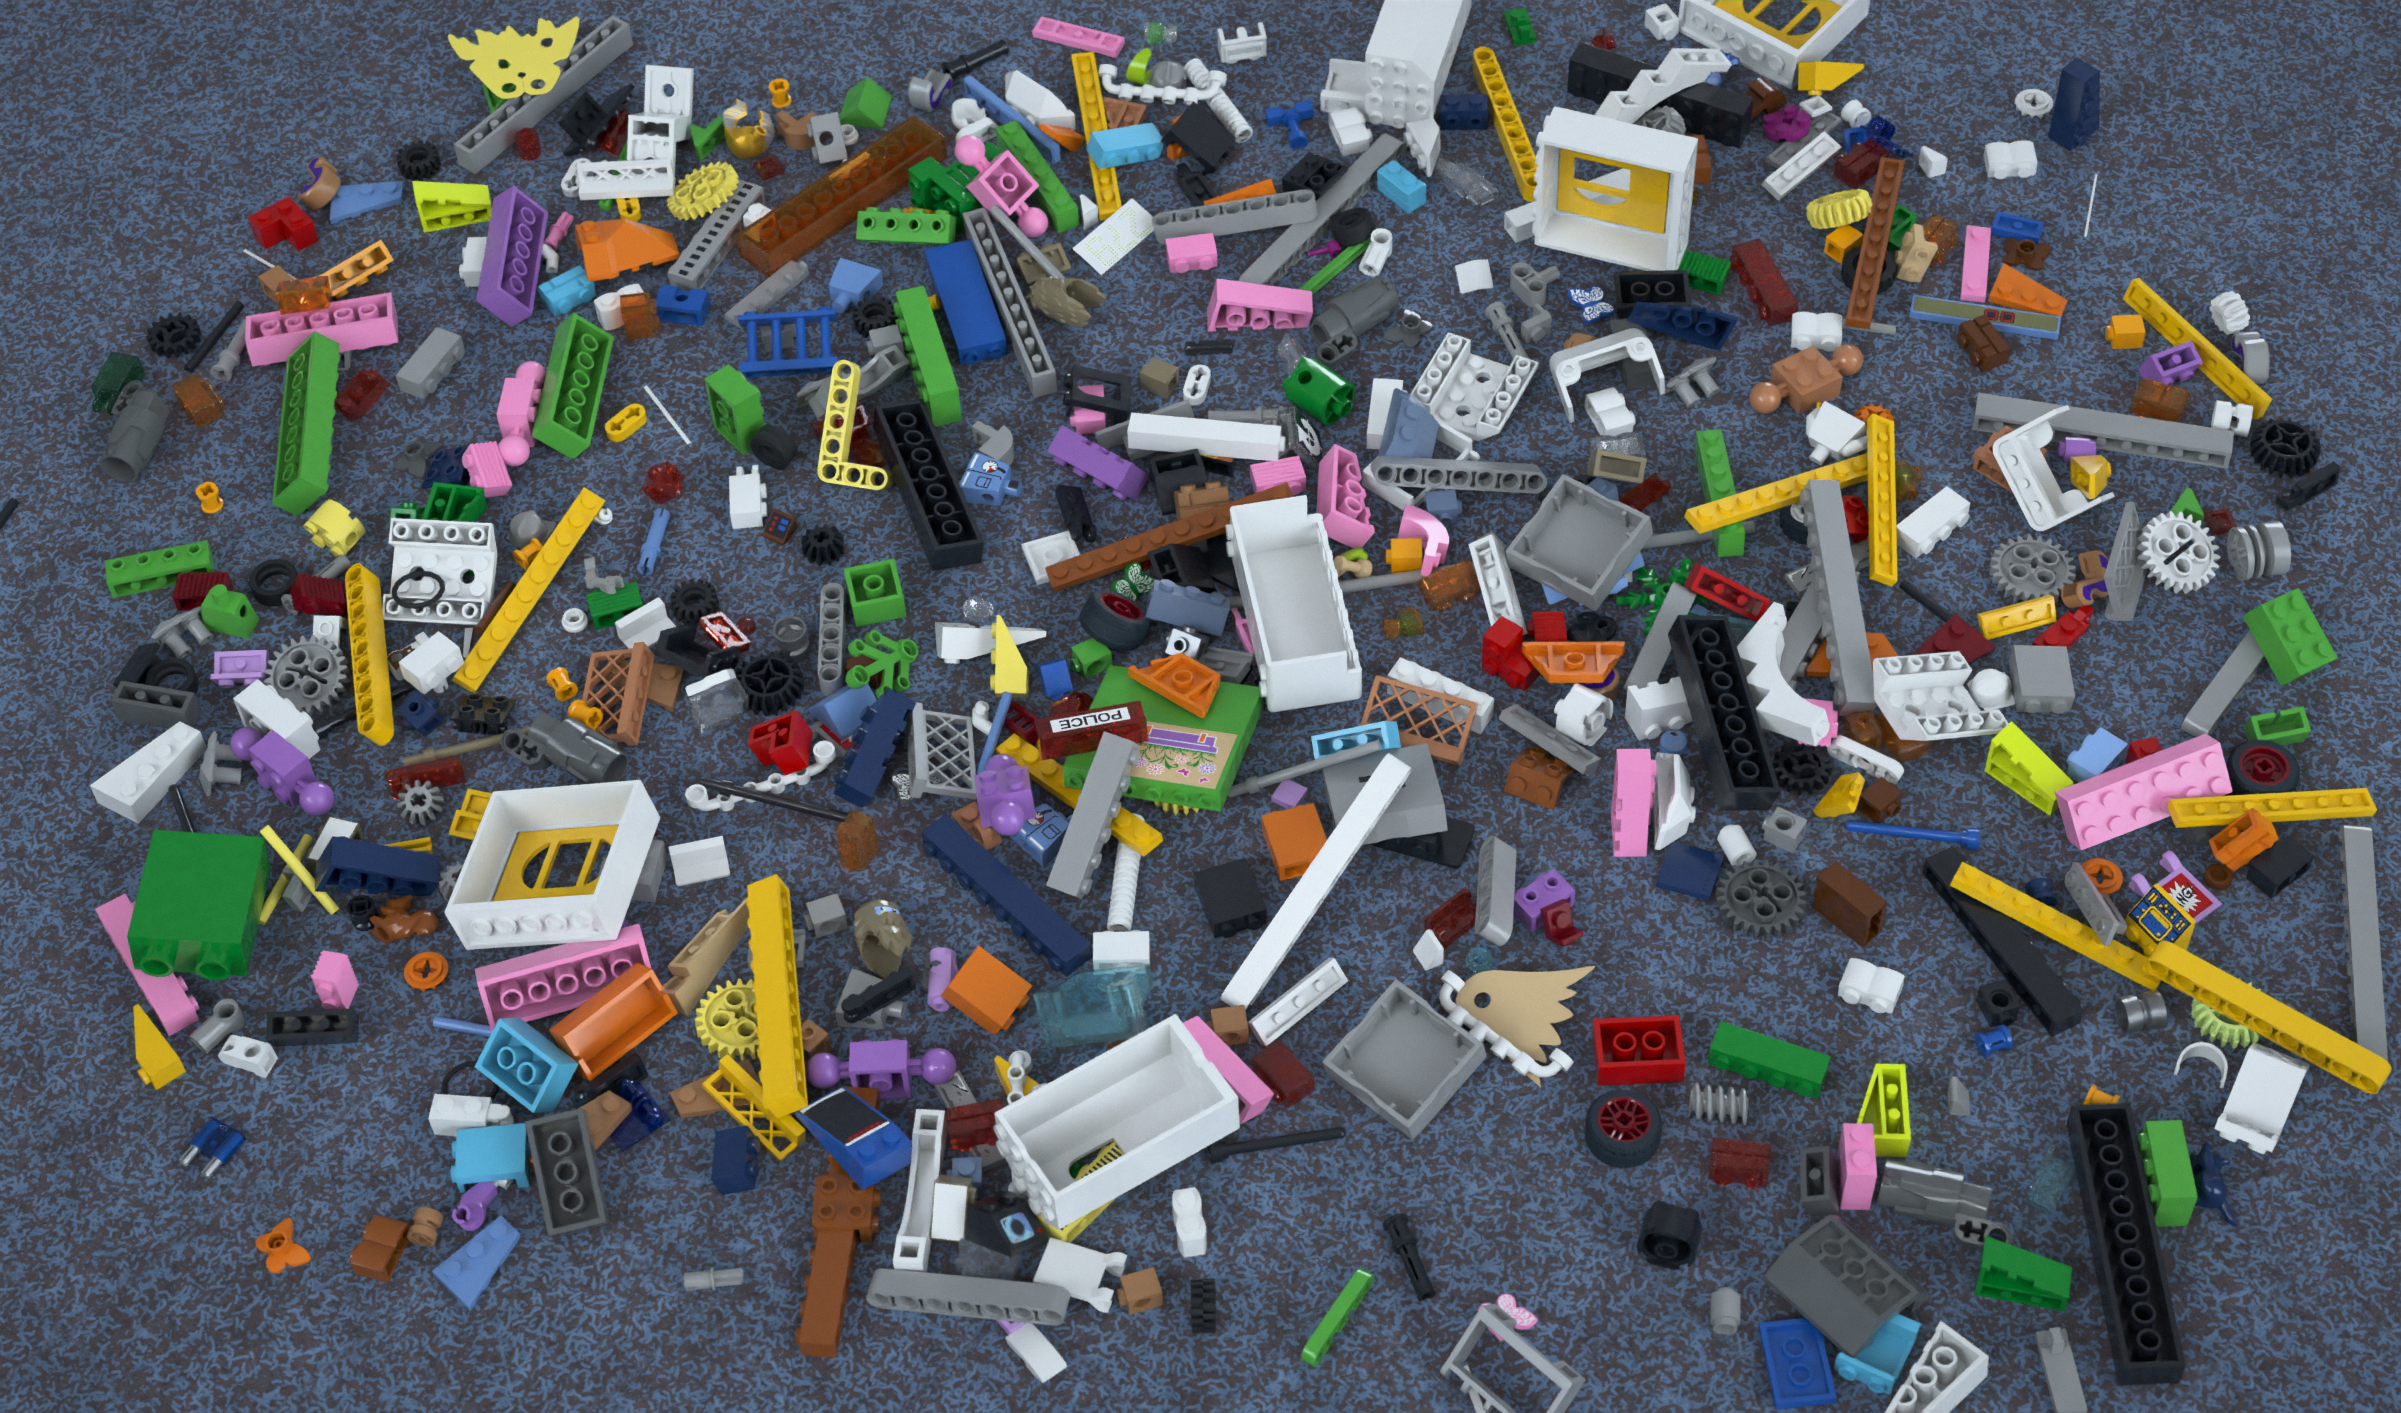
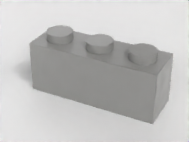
[396,327,465,400]

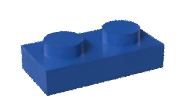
[1991,211,2044,244]

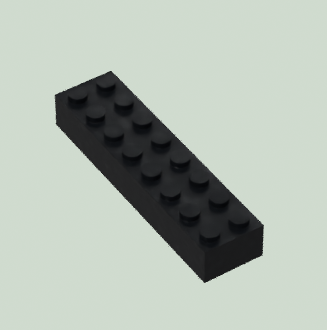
[1567,42,1754,148]
[873,399,984,571]
[1668,615,1781,811]

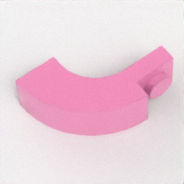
[1398,504,1449,577]

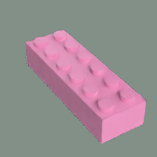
[245,292,398,367]
[2055,734,2233,850]
[475,924,652,1032]

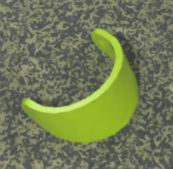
[1126,48,1152,86]

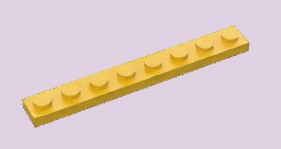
[2122,278,2272,420]
[1867,413,1898,587]
[995,733,1163,857]
[2166,788,2377,828]
[1950,862,2161,991]

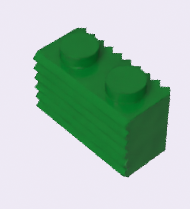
[1678,249,1731,296]
[586,582,643,630]

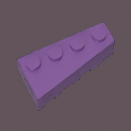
[1047,425,1150,501]

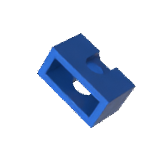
[653,285,711,326]

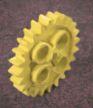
[666,161,739,221]
[695,978,759,1061]

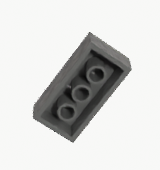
[525,1108,611,1239]

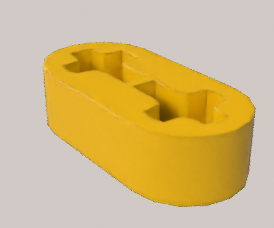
[616,197,641,222]
[605,404,647,442]

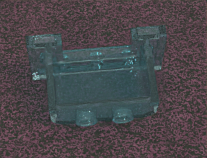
[1033,964,1153,1048]

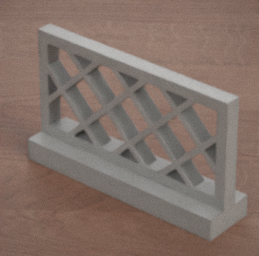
[2104,502,2148,621]
[906,702,976,799]

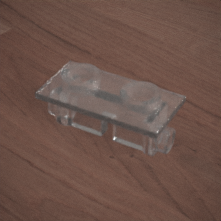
[1278,332,1307,374]

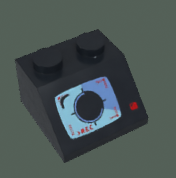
[965,1191,1049,1257]

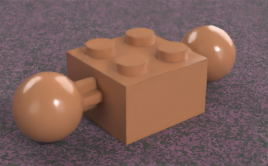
[1749,344,1863,414]

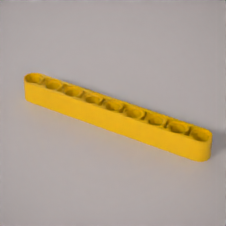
[1473,47,1538,202]
[345,563,394,746]
[2145,941,2392,1094]

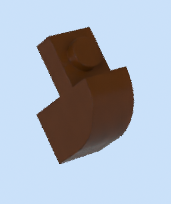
[1744,77,1787,120]

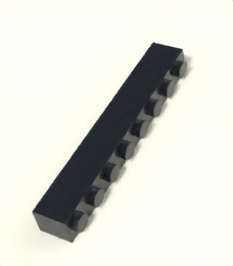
[1922,846,2084,1037]

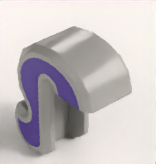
[908,69,953,112]
[2231,332,2270,384]

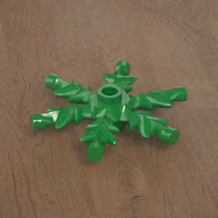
[1615,558,1709,636]

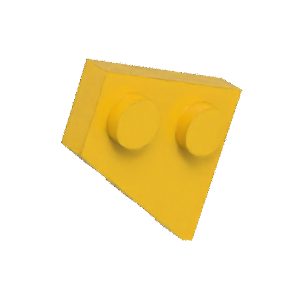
[1813,772,1865,818]

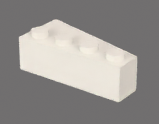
[1625,677,1693,741]
[90,721,207,824]
[1885,1321,1989,1413]

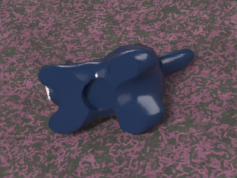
[2189,1142,2238,1226]

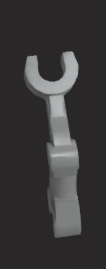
[584,557,624,594]

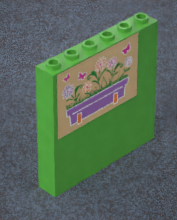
[1063,665,1264,811]

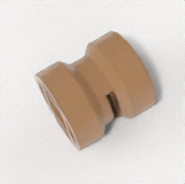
[407,1207,444,1247]

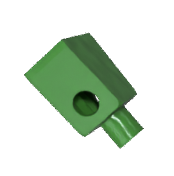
[201,584,260,639]

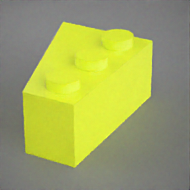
[413,181,492,233]
[1985,721,2074,816]
[1857,1064,1911,1157]

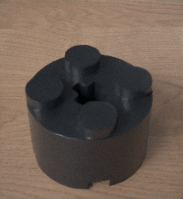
[1637,1201,1702,1270]

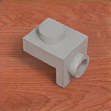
[1521,303,1552,344]

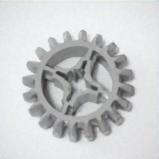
[1634,106,1686,136]

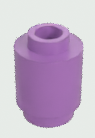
[2057,436,2096,462]

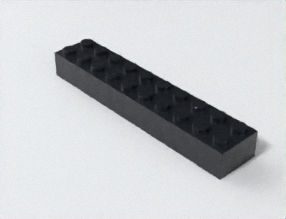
[2066,1103,2186,1386]

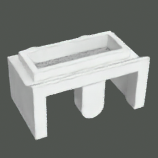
[1217,22,1267,64]

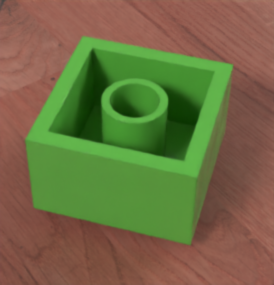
[844,559,907,627]

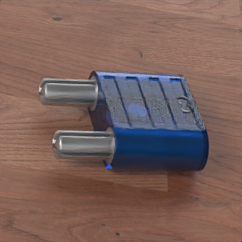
[179,1117,246,1178]

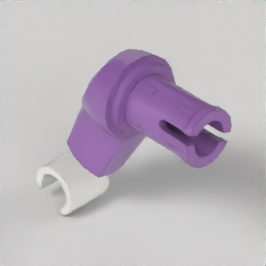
[452,1179,513,1231]

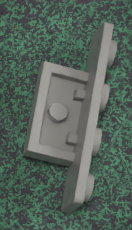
[1094,400,1194,461]
[2065,862,2128,946]

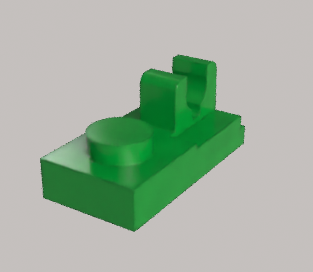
[1503,8,1537,46]

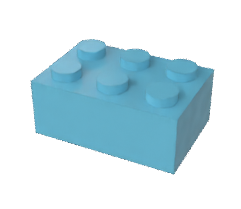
[475,1018,579,1113]

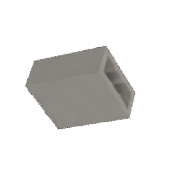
[2008,645,2075,714]

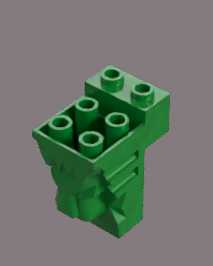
[908,142,1003,234]

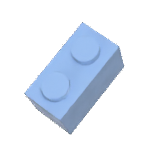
[2066,727,2128,782]

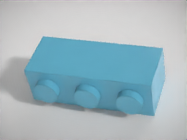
[1086,123,1164,169]
[1311,721,1401,759]

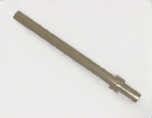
[402,720,560,768]

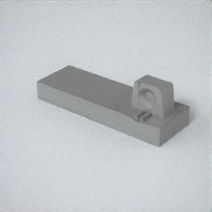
[2035,1327,2088,1413]

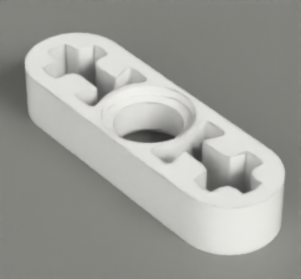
[1827,735,1904,784]

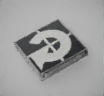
[1286,405,1323,471]

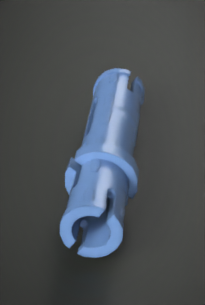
[637,508,670,575]

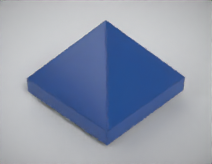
[1843,126,1869,153]

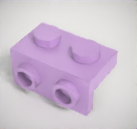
[210,650,269,688]

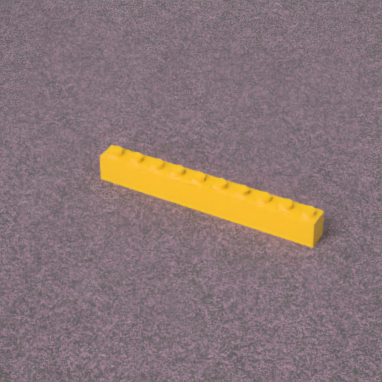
[746,874,808,1118]

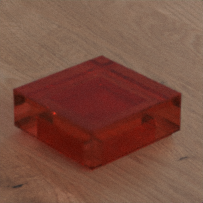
[753,155,784,181]
[2204,508,2237,535]

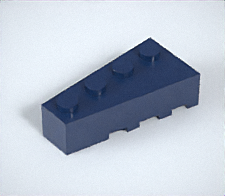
[833,688,916,807]
[315,836,439,896]

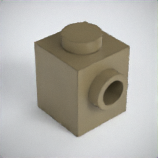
[1139,357,1179,399]

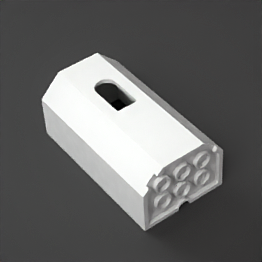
[1365,0,1472,129]
[993,1014,1240,1230]

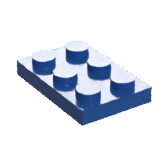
[1758,1318,1837,1410]

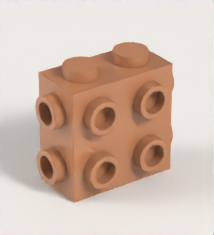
[1973,425,2048,494]

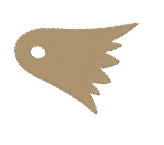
[1456,966,1595,1088]

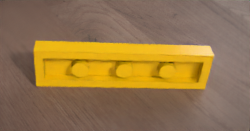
[702,1054,806,1162]

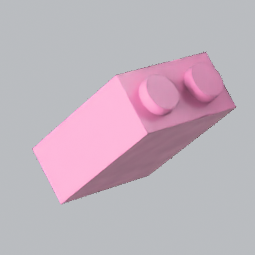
[1836,1123,1877,1210]

